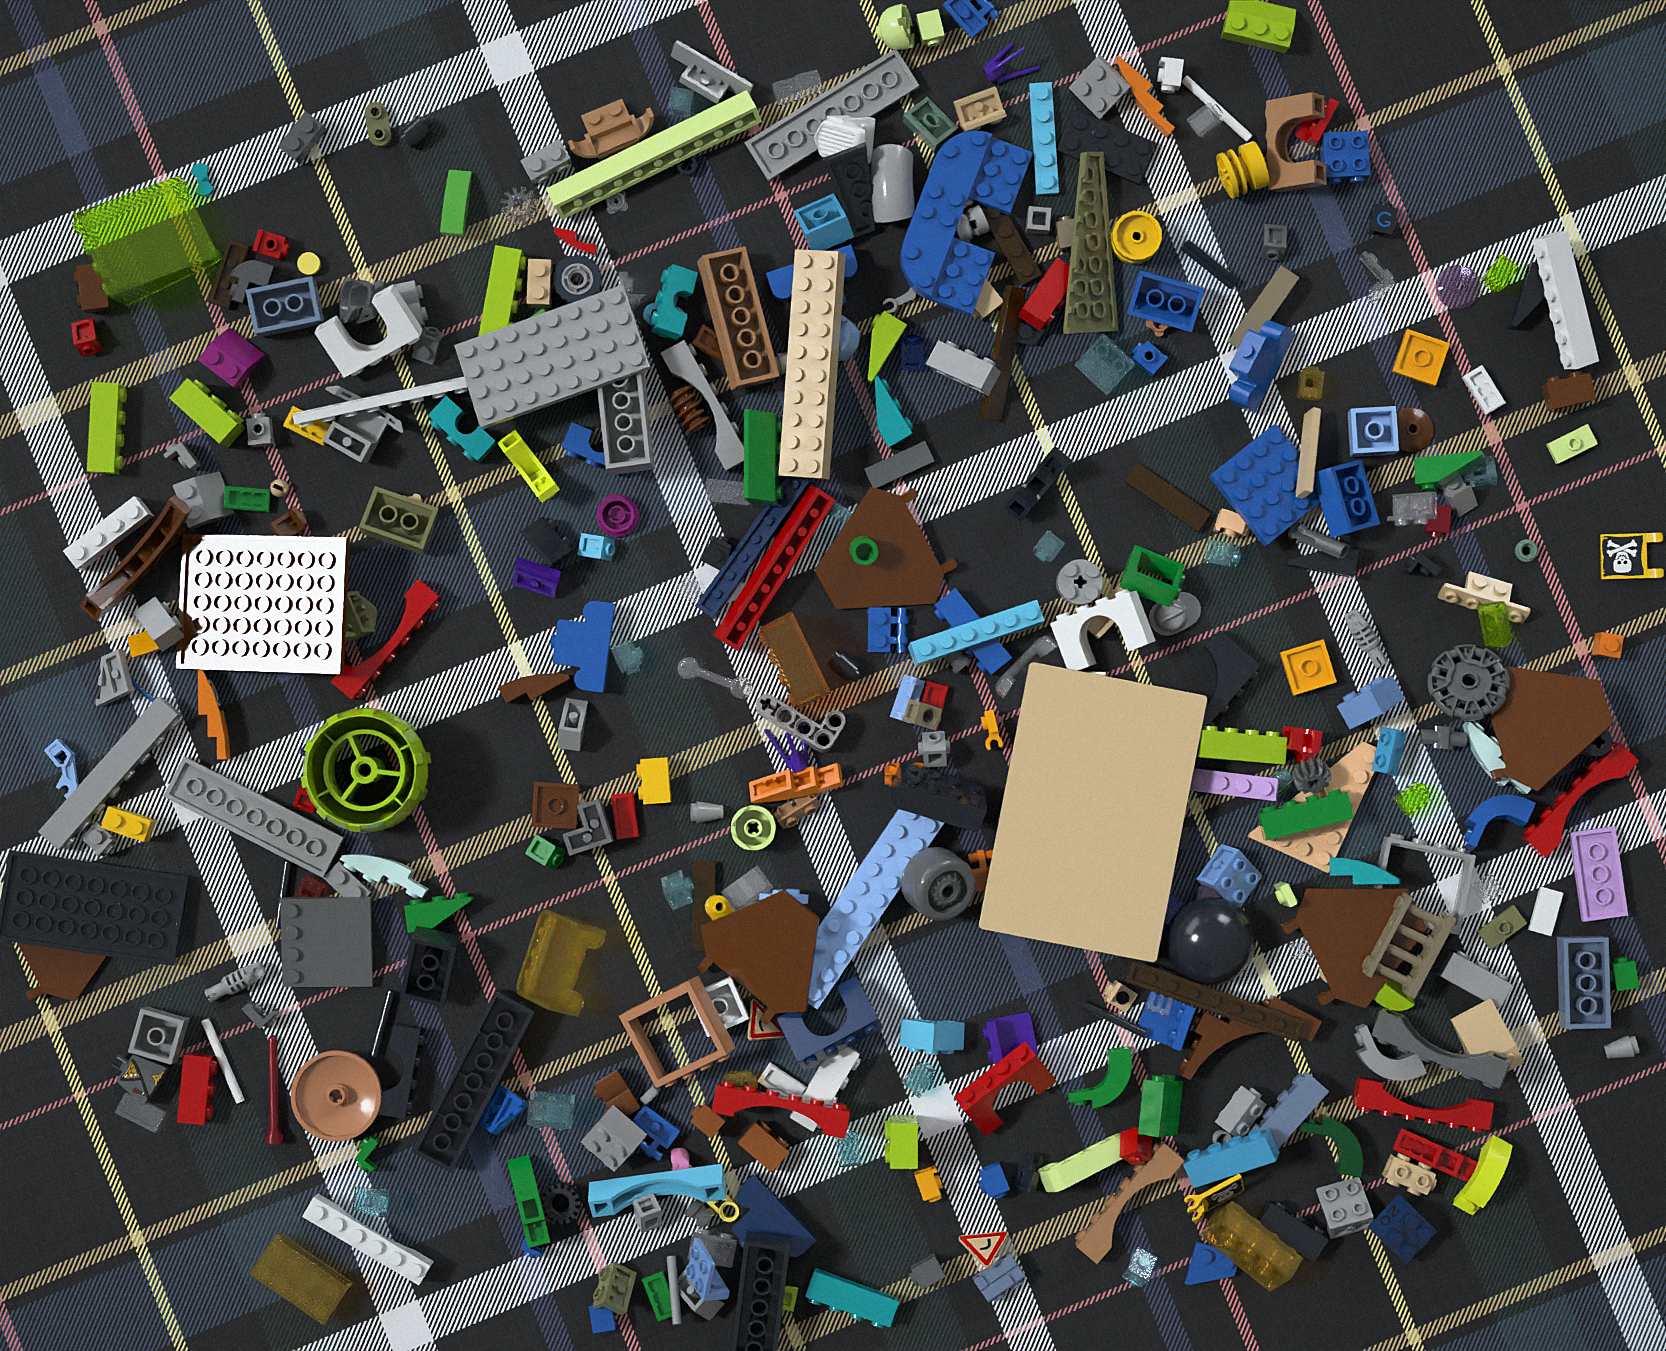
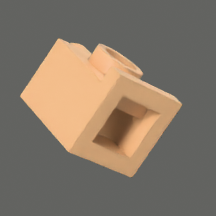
[1213,508,1249,538]

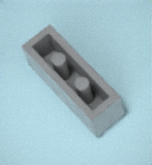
[926,340,1001,396]
[1437,950,1513,1009]

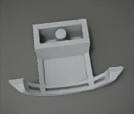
[322,386,404,463]

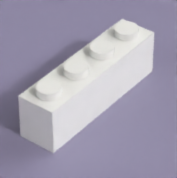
[63,496,154,570]
[790,1047,861,1131]

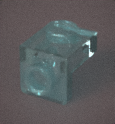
[835,1130,861,1168]
[1122,1247,1158,1287]

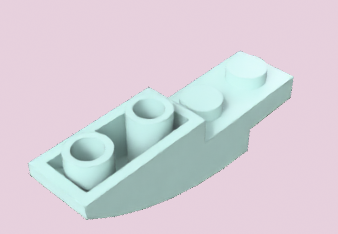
[1463,721,1531,794]
[340,854,429,899]

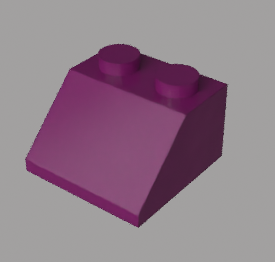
[198,327,265,390]

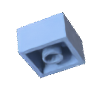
[1348,406,1399,457]

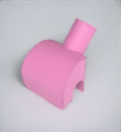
[671,1148,694,1171]

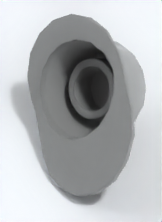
[1149,592,1201,636]

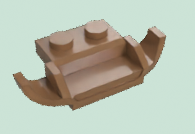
[568,99,654,160]

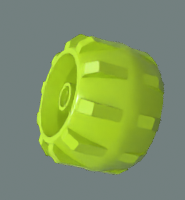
[301,708,431,833]

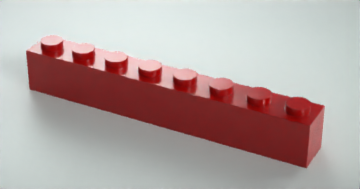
[713,485,835,651]

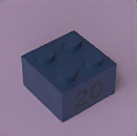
[1368,1194,1437,1264]

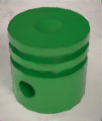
[849,536,878,566]

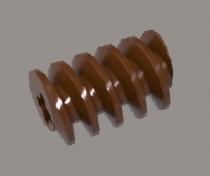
[668,385,709,436]

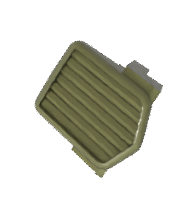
[345,591,377,642]

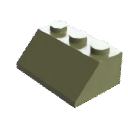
[359,486,439,556]

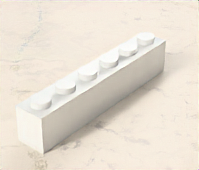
[1532,231,1599,369]

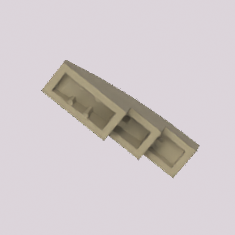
[1227,265,1299,349]

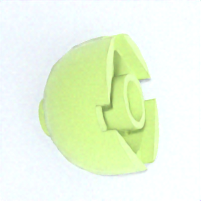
[876,4,915,50]

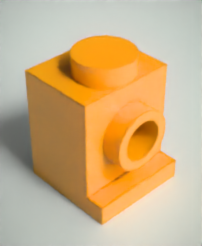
[914,1165,943,1202]

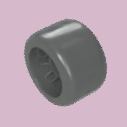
[901,847,975,921]

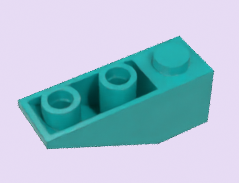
[874,376,913,449]

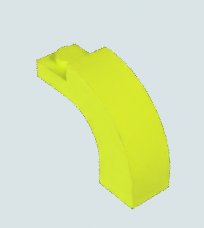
[497,430,560,503]
[1453,1135,1512,1215]

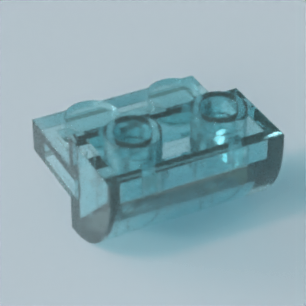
[1074,333,1136,396]

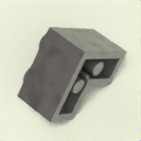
[563,798,614,856]

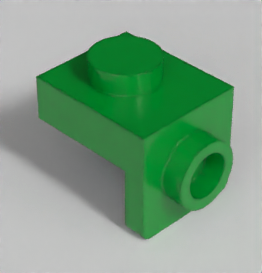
[355,1135,381,1172]

